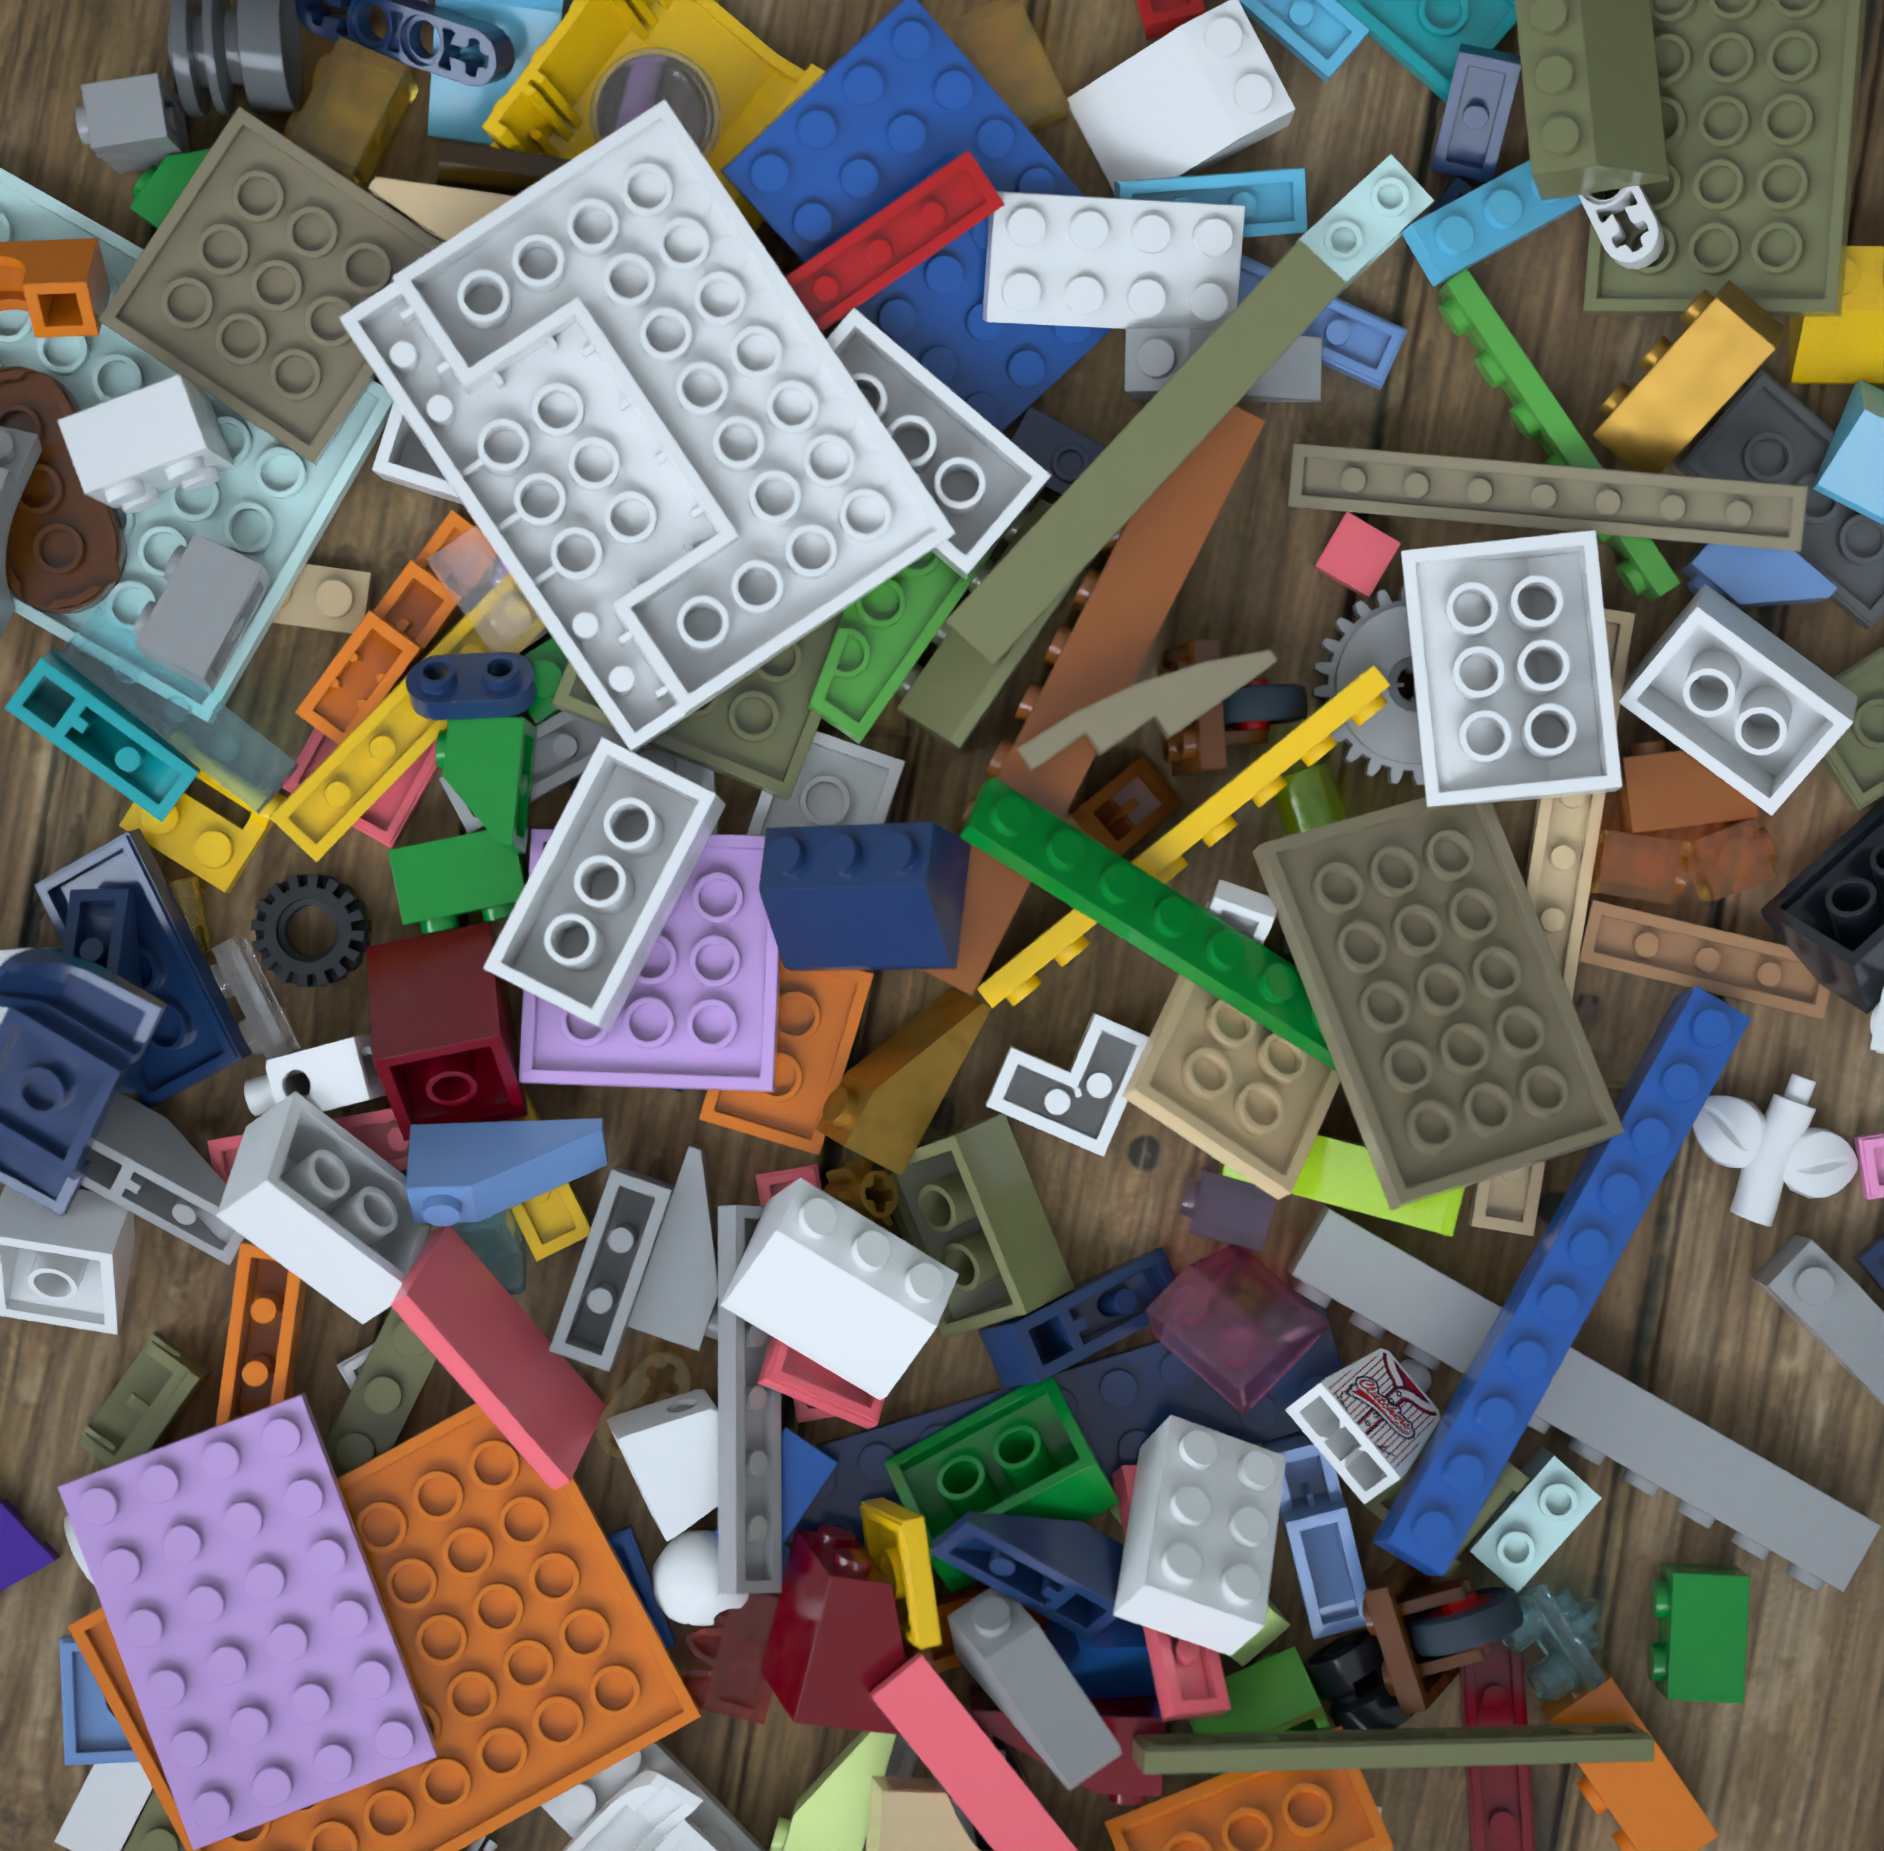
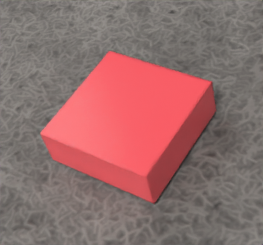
[1313,512,1401,599]

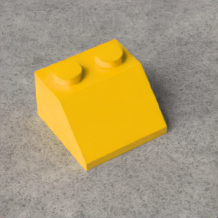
[1788,246,1884,385]

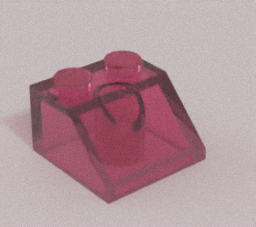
[1146,1242,1331,1416]

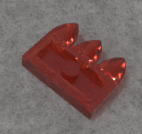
[682,1593,779,1725]

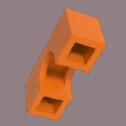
[0,238,111,338]

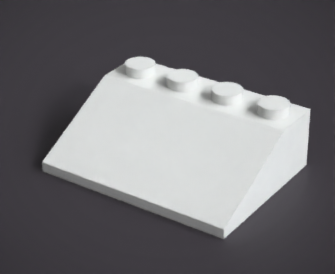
[1401,530,1622,807]

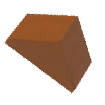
[1068,755,1183,856]

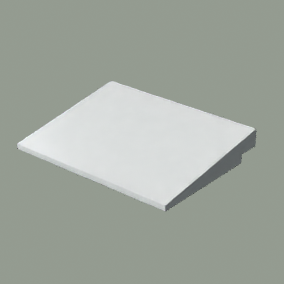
[339,100,956,753]

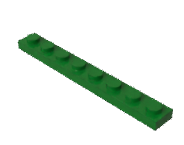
[959,776,1337,1072]

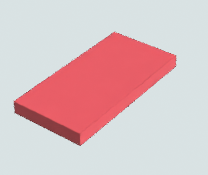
[391,1226,606,1490]

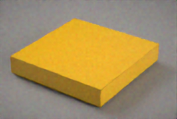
[860,1497,942,1649]

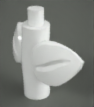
[1692,1073,1859,1227]

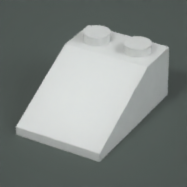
[1065,0,1295,196]

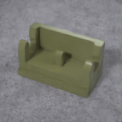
[78,1332,212,1467]

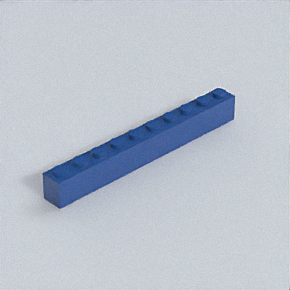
[1372,986,1751,1576]

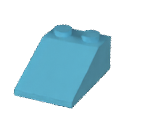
[427,0,574,146]

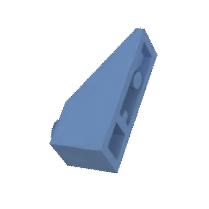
[406,1118,608,1227]

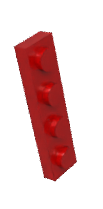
[784,150,1005,332]

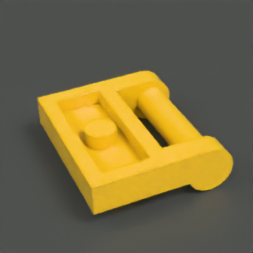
[119,731,287,893]

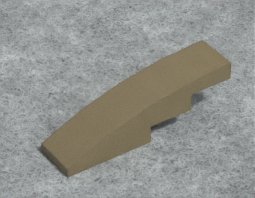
[1017,650,1277,773]

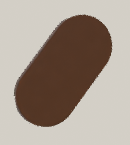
[0,366,127,614]

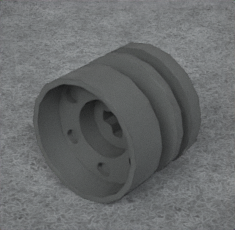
[167,0,303,117]

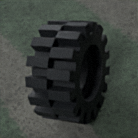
[251,874,372,987]

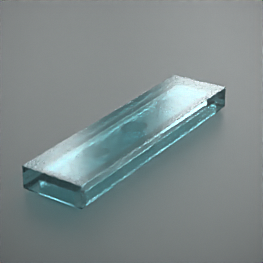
[58,606,299,814]

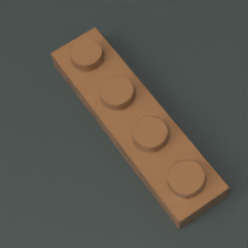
[1578,900,1831,1020]

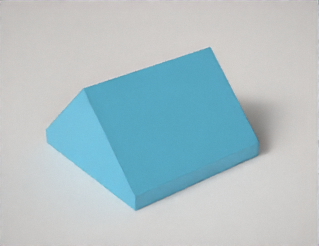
[1812,379,1884,525]

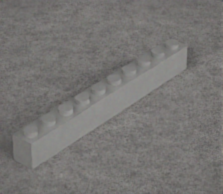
[1286,1205,1881,1592]

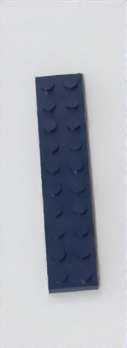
[754,1295,1343,1598]

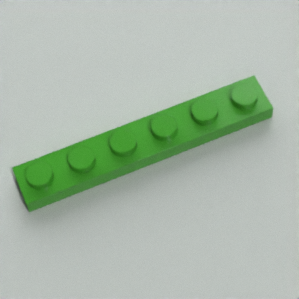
[1438,268,1681,603]

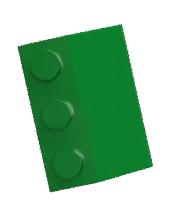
[884,1375,1120,1594]

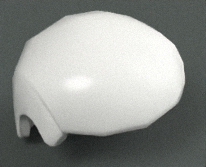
[652,1530,749,1626]

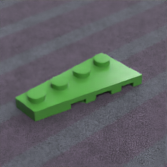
[807,537,1003,744]

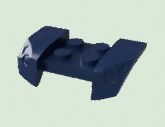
[0,947,167,1216]

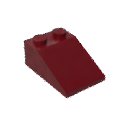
[970,1685,1165,1805]

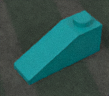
[4,647,201,822]

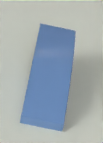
[1262,1431,1367,1639]

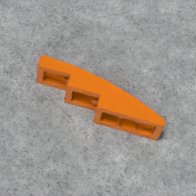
[295,510,499,745]

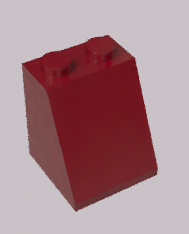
[366,922,528,1141]
[760,1525,906,1735]

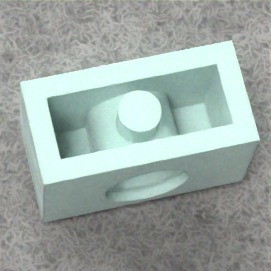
[1297,154,1434,292]
[1466,1446,1602,1593]

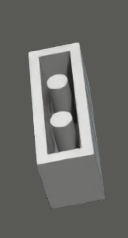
[549,1165,675,1372]

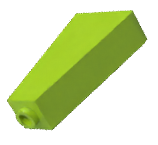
[1211,1133,1465,1237]

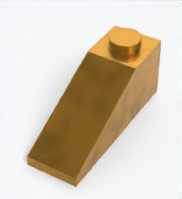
[816,988,992,1176]

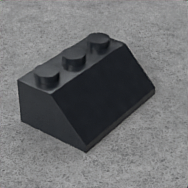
[1761,798,1884,1014]

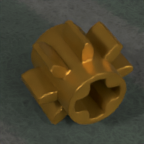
[823,1158,899,1228]

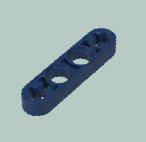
[296,0,515,87]

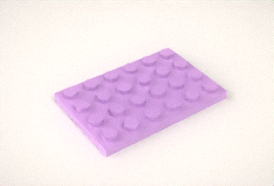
[58,1393,439,1850]

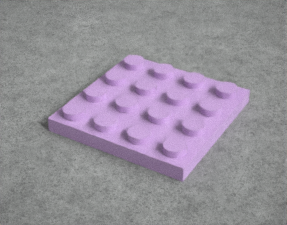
[519,829,781,1092]

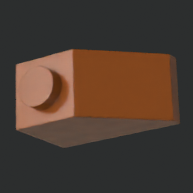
[1616,740,1759,835]

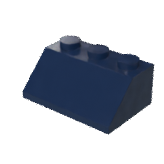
[759,822,971,971]

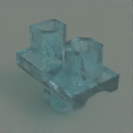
[1501,1584,1608,1701]

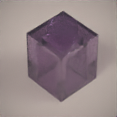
[1178,1168,1277,1252]

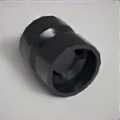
[1304,1627,1415,1730]

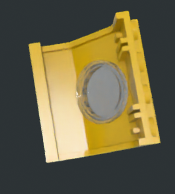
[481,0,825,233]

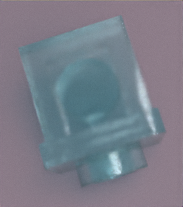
[451,1208,526,1295]

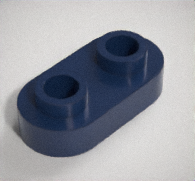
[406,652,538,720]

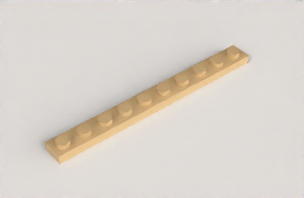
[1468,608,1635,1236]

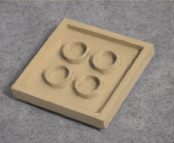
[1122,974,1340,1200]

